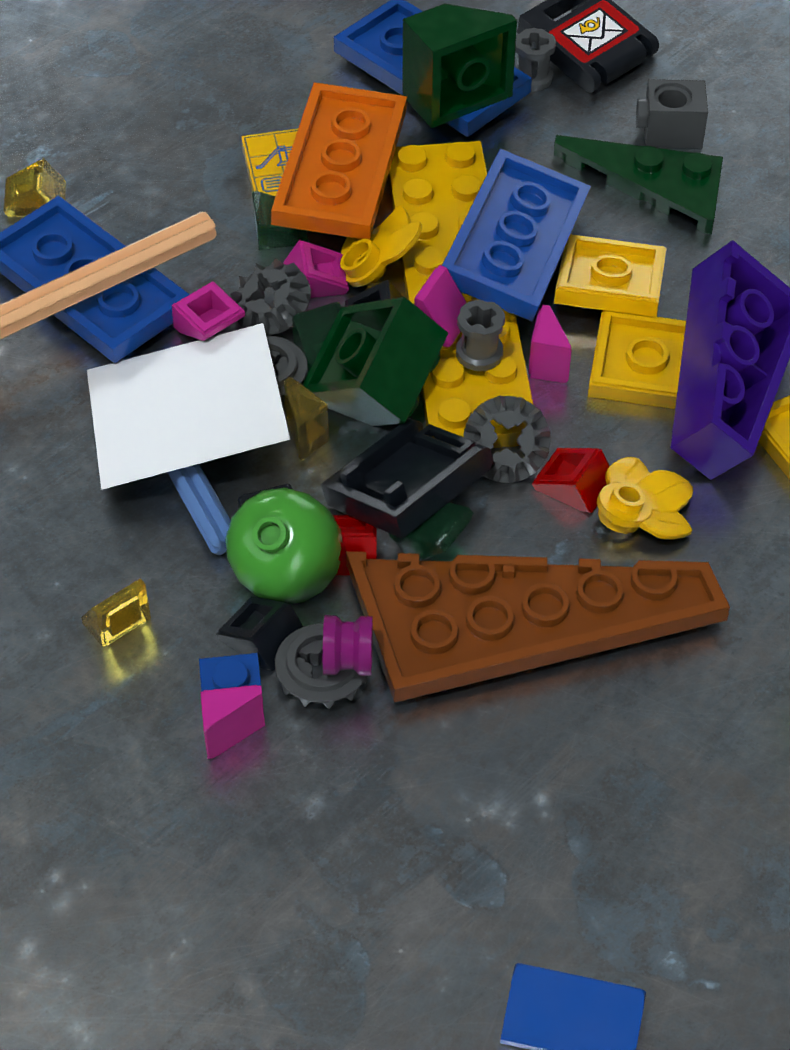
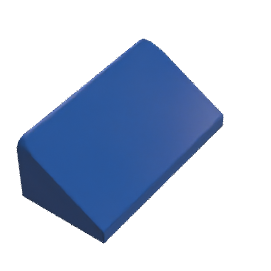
[500,963,646,1050]

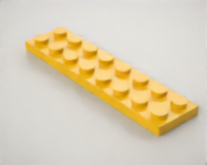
[388,141,533,448]

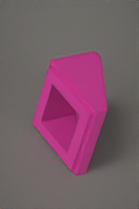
[283,240,349,298]
[414,265,466,347]
[172,281,245,341]
[528,304,572,383]
[200,685,265,759]

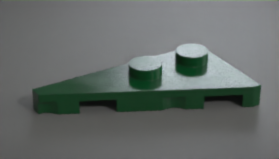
[554,135,723,235]

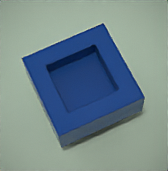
[199,653,261,692]

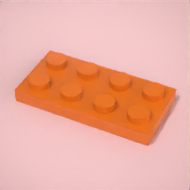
[271,82,407,239]

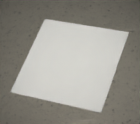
[87,323,290,490]

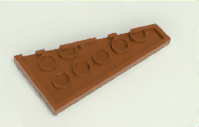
[346,551,730,703]

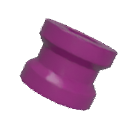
[322,615,373,676]

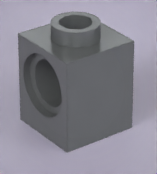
[636,79,708,149]

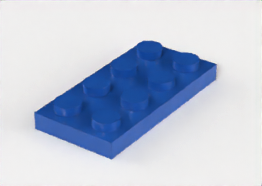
[334,0,532,137]
[442,148,591,322]
[0,195,190,364]

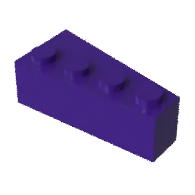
[670,240,790,480]

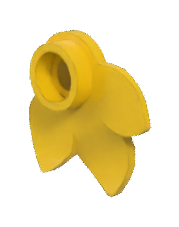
[340,205,422,287]
[597,457,693,540]

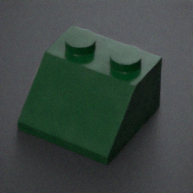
[402,3,517,128]
[298,297,448,426]

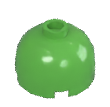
[225,488,342,604]

